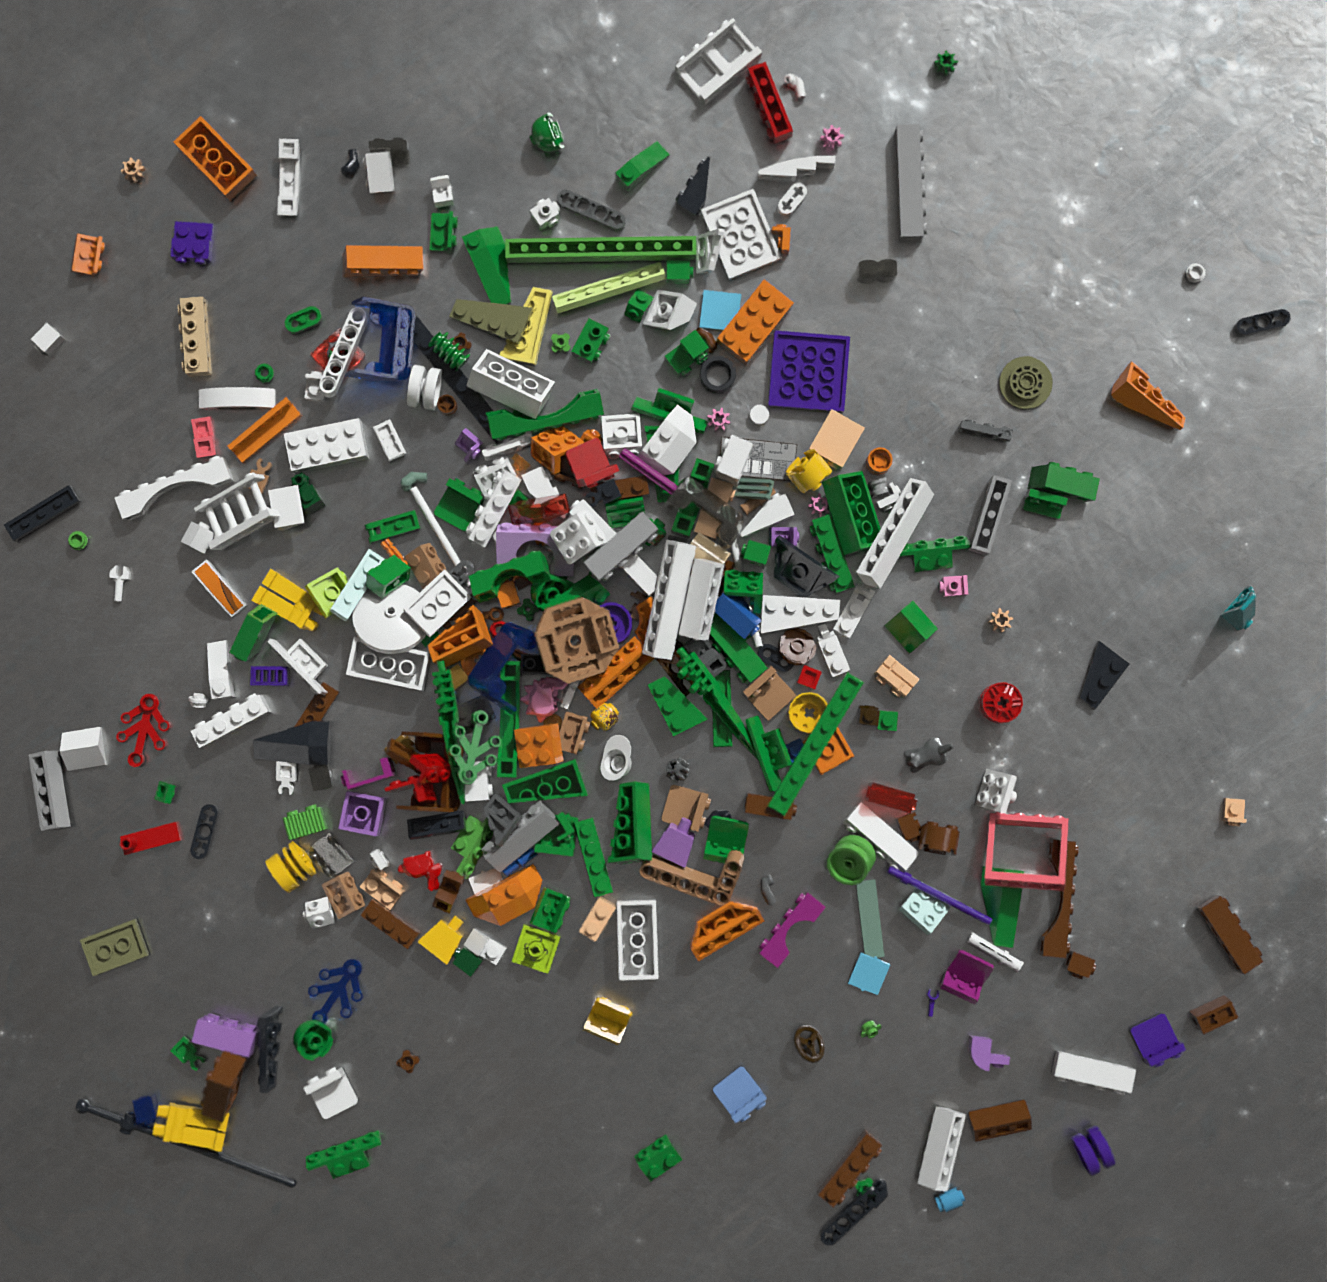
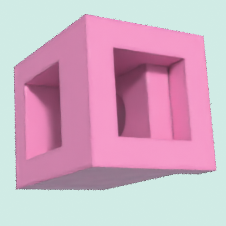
[939,575,968,597]

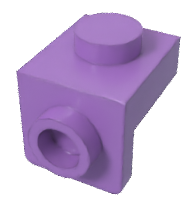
[454,428,483,462]
[769,527,799,546]

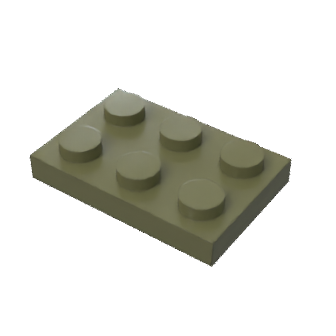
[80,919,149,976]

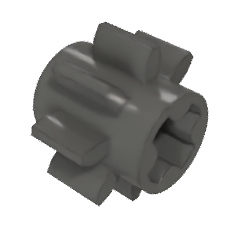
[666,757,690,783]

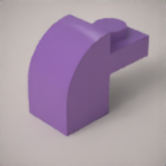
[969,1036,1010,1071]

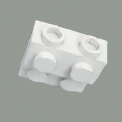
[602,413,642,459]

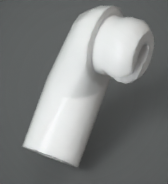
[784,74,806,99]

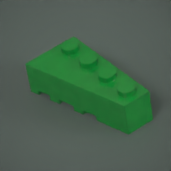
[502,759,588,803]
[608,781,652,865]

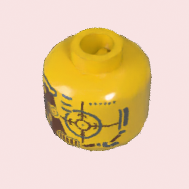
[590,703,619,731]

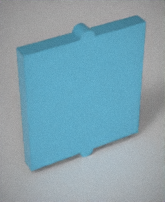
[848,952,890,995]

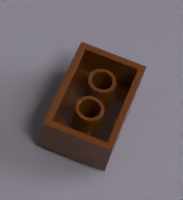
[200,1050,246,1123]

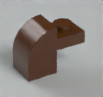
[432,869,464,914]

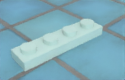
[329,549,384,621]

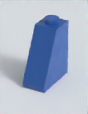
[714,593,762,639]

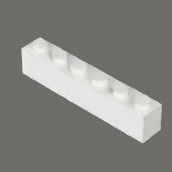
[856,478,934,589]
[642,540,696,660]

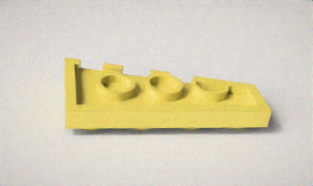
[499,287,553,365]

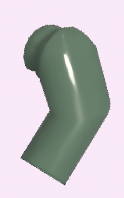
[400,472,427,491]

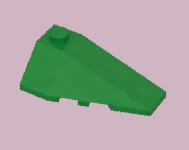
[980,866,1024,948]

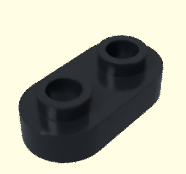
[757,644,794,672]

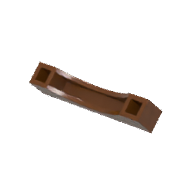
[1040,839,1079,958]

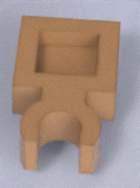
[248,458,272,495]

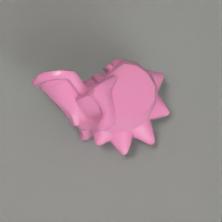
[520,677,568,723]

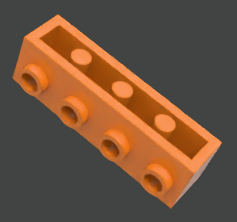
[577,636,654,709]

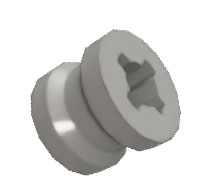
[867,477,890,498]

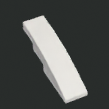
[758,156,835,181]

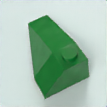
[462,226,511,305]

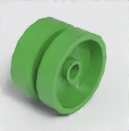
[827,835,876,885]

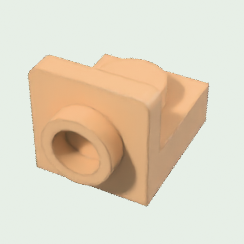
[1223,798,1247,826]

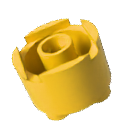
[786,449,832,493]

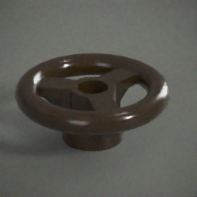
[794,1025,825,1063]

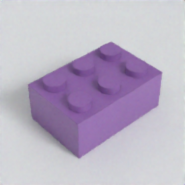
[192,1013,259,1057]

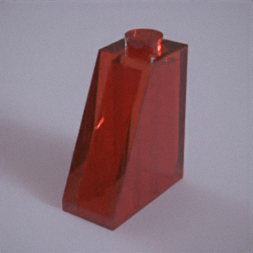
[508,493,570,524]
[864,782,918,813]

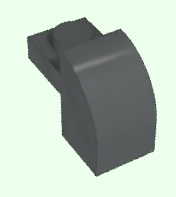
[686,638,728,677]

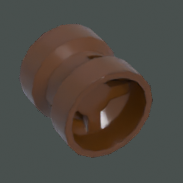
[437,394,458,417]

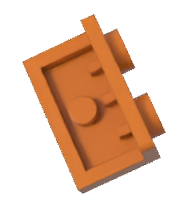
[71,233,105,276]

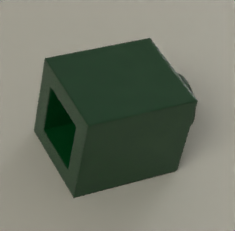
[452,947,483,977]

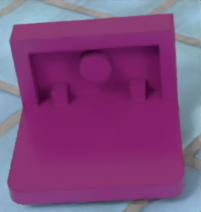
[940,950,994,1005]

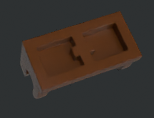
[1189,995,1239,1034]

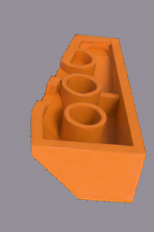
[1111,361,1185,430]

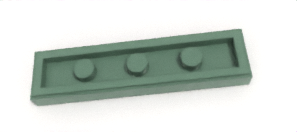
[856,879,885,958]

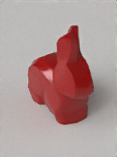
[398,851,442,891]

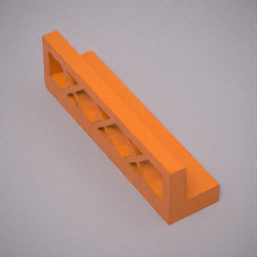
[227,397,302,464]

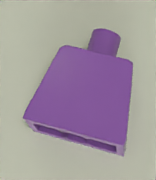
[652,817,695,868]

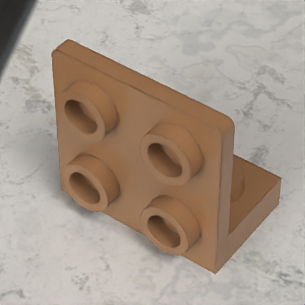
[743,666,796,721]

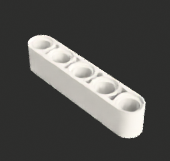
[319,307,367,398]

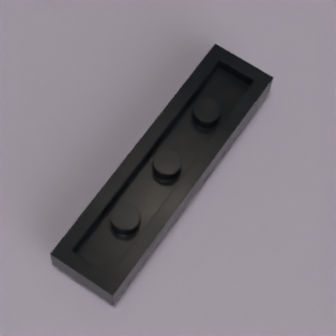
[4,485,81,542]

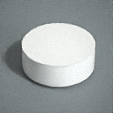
[750,405,769,425]

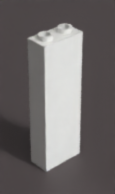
[569,499,658,598]

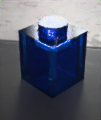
[132,1094,159,1126]

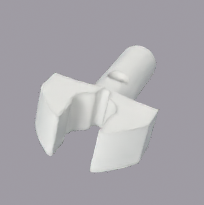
[109,565,131,602]

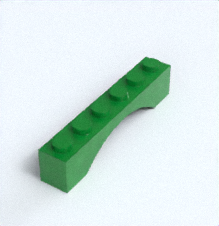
[486,389,604,440]
[497,661,521,778]

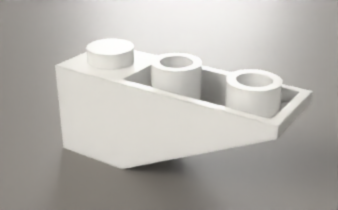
[521,466,568,521]

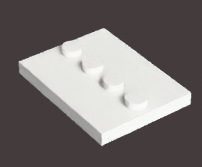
[701,189,782,280]

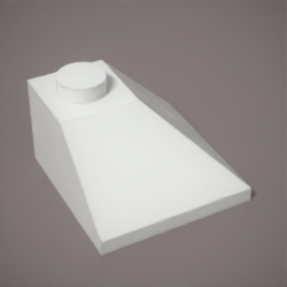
[643,290,697,330]

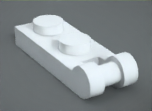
[833,582,875,639]

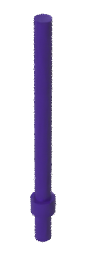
[887,866,992,925]

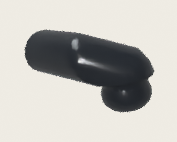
[704,810,732,828]

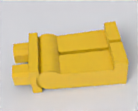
[251,568,324,632]
[152,1102,229,1152]

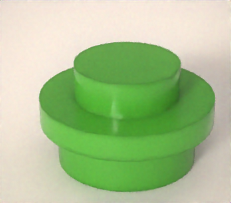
[68,531,88,550]

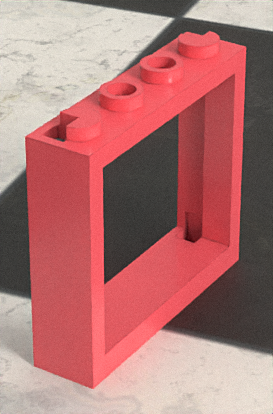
[985,812,1068,891]

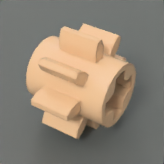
[121,158,146,183]
[988,608,1013,633]

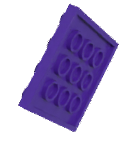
[768,330,850,413]

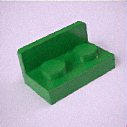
[430,211,458,253]
[1023,489,1068,519]

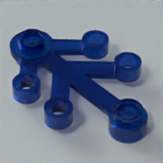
[308,959,364,1024]

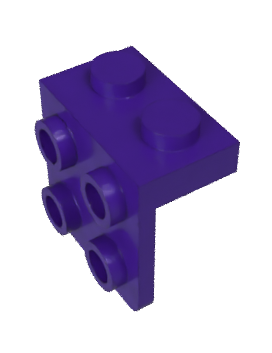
[1130,1013,1186,1068]

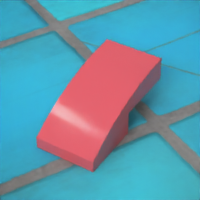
[191,416,216,458]

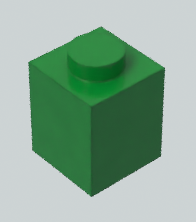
[667,260,693,284]

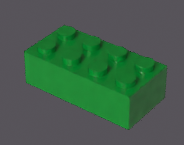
[822,471,881,555]

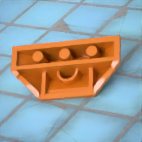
[465,863,543,926]
[690,901,764,962]

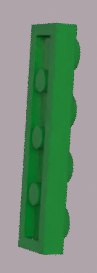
[574,817,613,898]

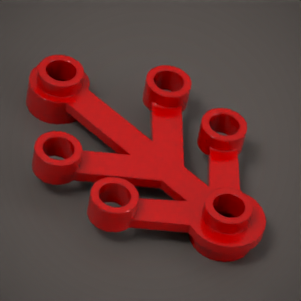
[116,694,171,767]

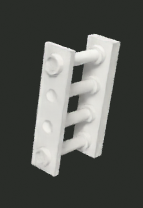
[194,473,280,550]

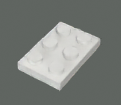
[403,569,471,637]

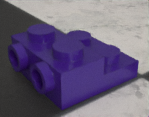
[171,221,214,265]

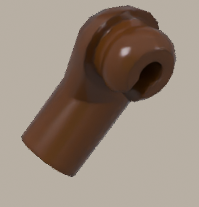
[696,327,718,354]

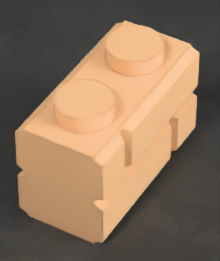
[874,655,919,698]

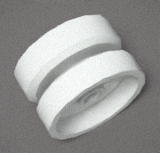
[407,365,442,411]

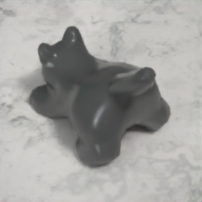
[904,738,954,773]

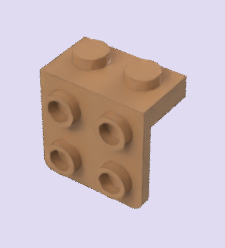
[662,785,711,832]

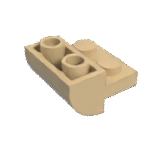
[690,532,731,576]

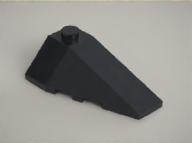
[253,721,331,765]

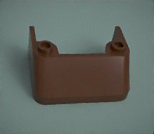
[396,731,464,812]

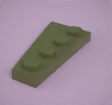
[449,299,534,344]

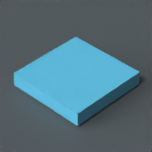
[700,290,741,331]

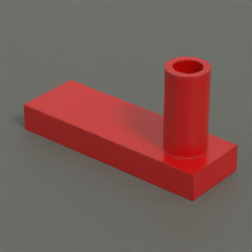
[120,822,182,855]

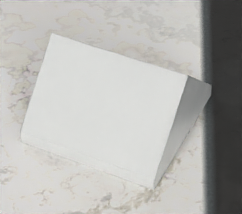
[268,485,304,531]
[60,727,107,771]

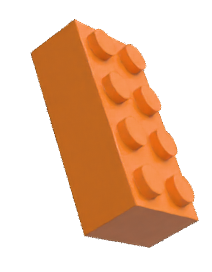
[173,116,257,201]
[716,279,794,366]

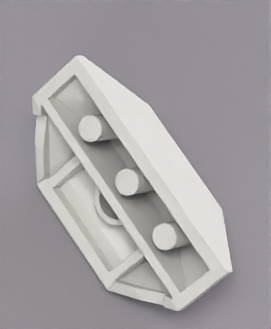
[638,405,696,475]

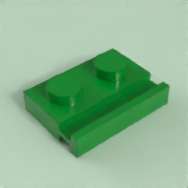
[605,496,645,528]

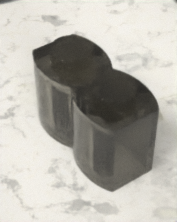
[857,259,897,284]

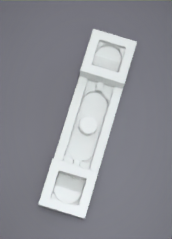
[278,139,300,216]
[199,387,275,409]

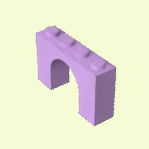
[496,523,574,576]

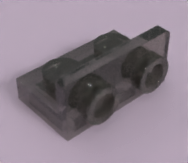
[308,832,354,879]

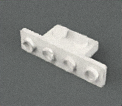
[268,639,328,695]

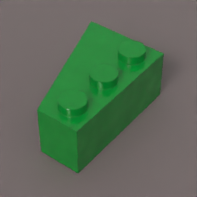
[648,676,708,737]

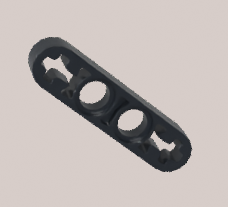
[820,1186,880,1246]

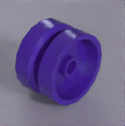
[600,602,632,645]
[1071,1125,1116,1177]

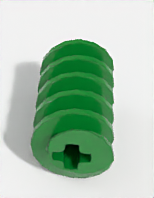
[428,331,471,372]

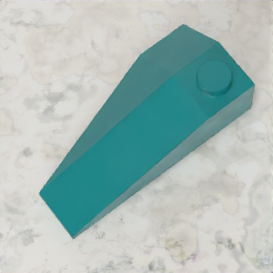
[1221,585,1256,631]

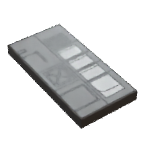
[720,437,797,482]

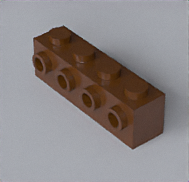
[1197,895,1264,974]
[817,1130,882,1208]

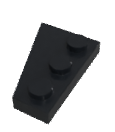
[1079,641,1130,710]

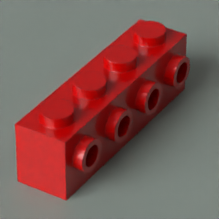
[745,61,793,144]

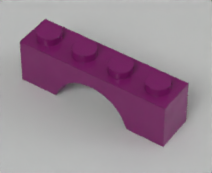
[758,892,826,968]

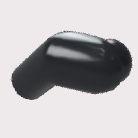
[341,149,360,176]
[872,1179,888,1209]

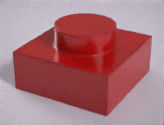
[797,665,822,690]

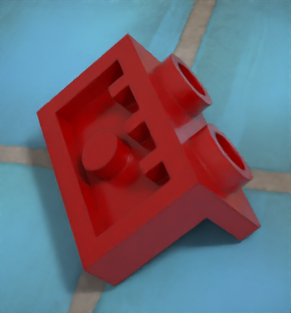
[409,753,451,784]

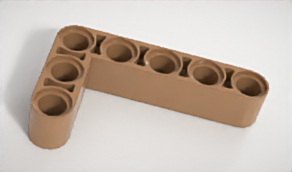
[639,850,744,906]

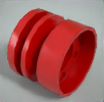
[978,682,1023,724]

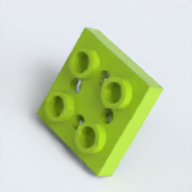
[512,924,561,974]

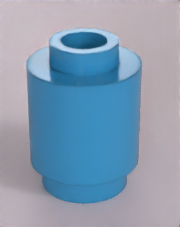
[935,1187,965,1212]

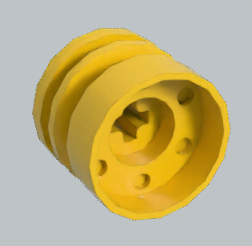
[789,692,828,733]
[265,841,317,893]

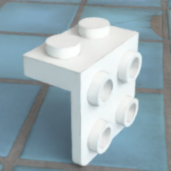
[550,509,607,564]
[304,1067,358,1119]

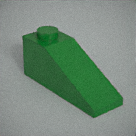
[615,141,670,193]

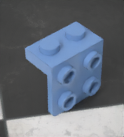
[713,1066,767,1123]

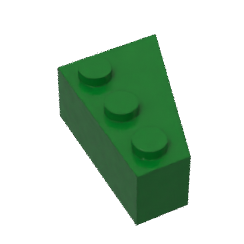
[1027,462,1100,502]
[539,575,610,610]

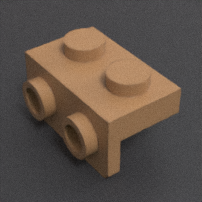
[404,543,446,589]
[560,711,591,755]

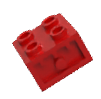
[384,775,437,803]

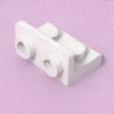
[473,456,516,496]

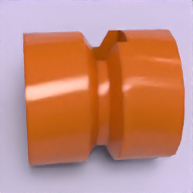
[865,447,893,476]

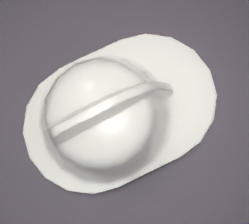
[600,735,632,781]

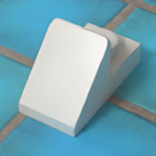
[464,928,507,965]

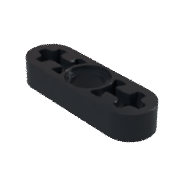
[1235,309,1291,336]
[190,804,220,859]

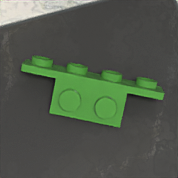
[451,815,494,879]

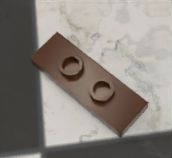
[294,682,340,727]
[386,738,421,775]

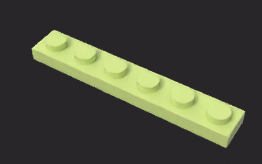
[552,262,666,313]

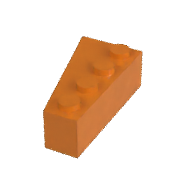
[342,245,423,277]

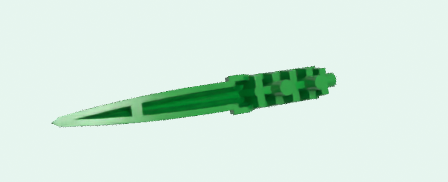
[676,647,759,760]
[432,661,465,805]

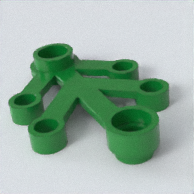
[448,710,501,784]

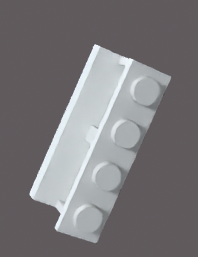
[675,18,762,105]

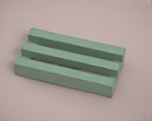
[735,478,774,500]

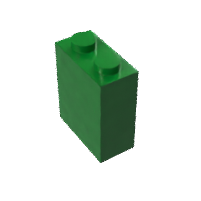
[229,604,278,662]

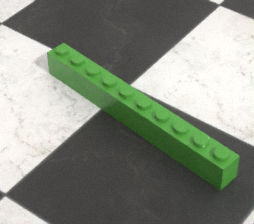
[505,236,696,263]

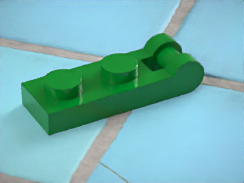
[364,510,421,544]

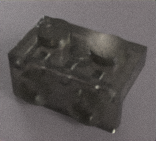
[369,137,410,165]
[457,693,496,734]

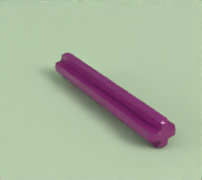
[619,448,685,500]

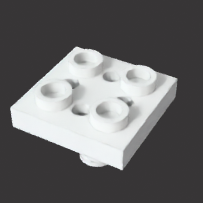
[975,769,1017,814]

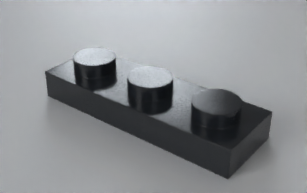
[407,810,467,840]

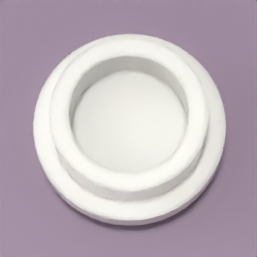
[1186,263,1205,283]
[189,693,208,708]

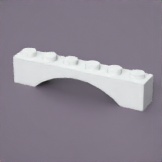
[115,456,234,521]

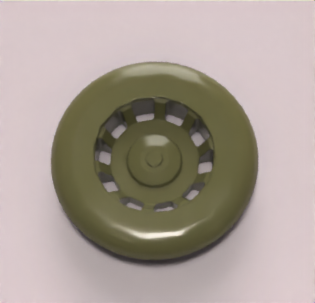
[1000,356,1053,409]

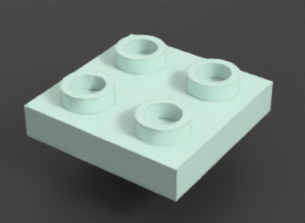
[899,882,951,936]

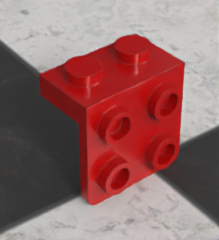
[565,438,620,488]

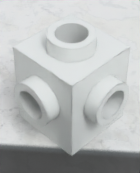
[530,198,561,230]
[303,897,334,929]

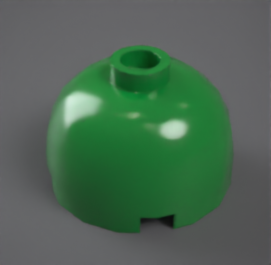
[530,113,564,153]
[530,574,569,612]
[293,1020,333,1061]

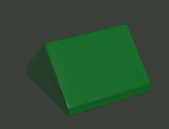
[884,601,938,654]

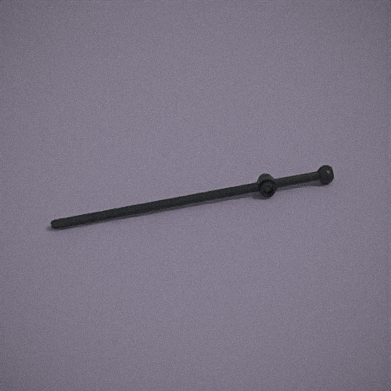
[75,1099,296,1188]

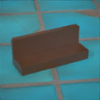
[969,1100,1032,1142]

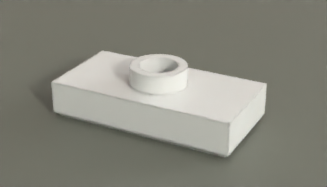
[373,419,407,462]

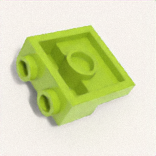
[305,567,347,619]

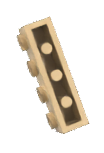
[178,296,212,377]

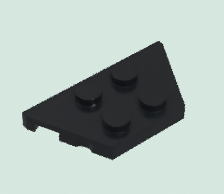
[774,535,840,598]

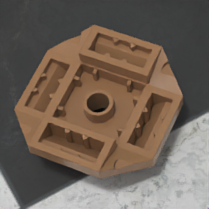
[534,597,619,684]

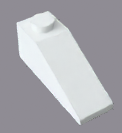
[740,493,795,539]
[207,640,235,700]

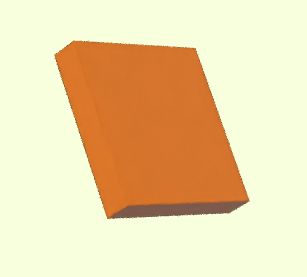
[802,727,854,775]

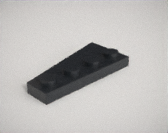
[257,1006,283,1093]

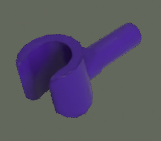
[927,989,939,1017]

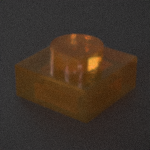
[511,453,532,473]

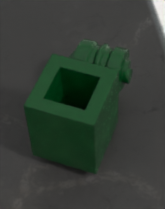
[291,472,326,515]

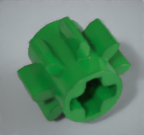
[934,50,958,76]

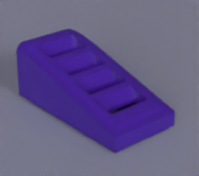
[250,666,290,686]

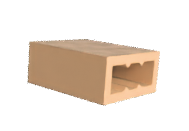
[809,409,865,470]
[579,896,617,942]

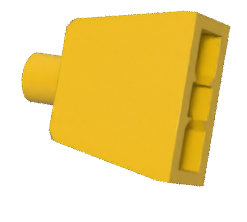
[418,915,464,965]

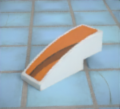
[192,559,247,618]

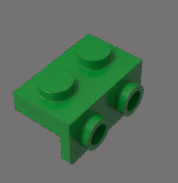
[529,887,570,934]
[634,1135,683,1182]

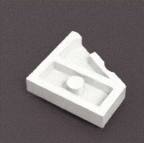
[696,228,724,274]

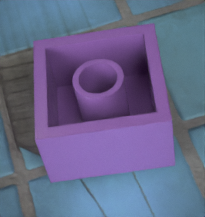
[338,791,387,836]

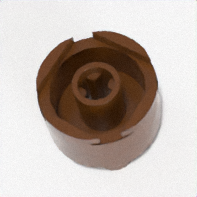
[918,821,960,856]

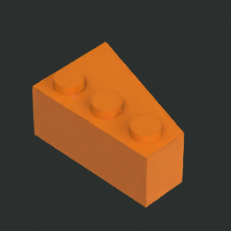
[428,605,493,668]

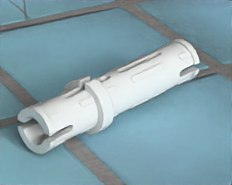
[967,932,1023,973]

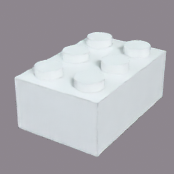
[714,435,753,487]

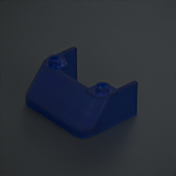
[345,296,416,381]
[467,622,537,715]

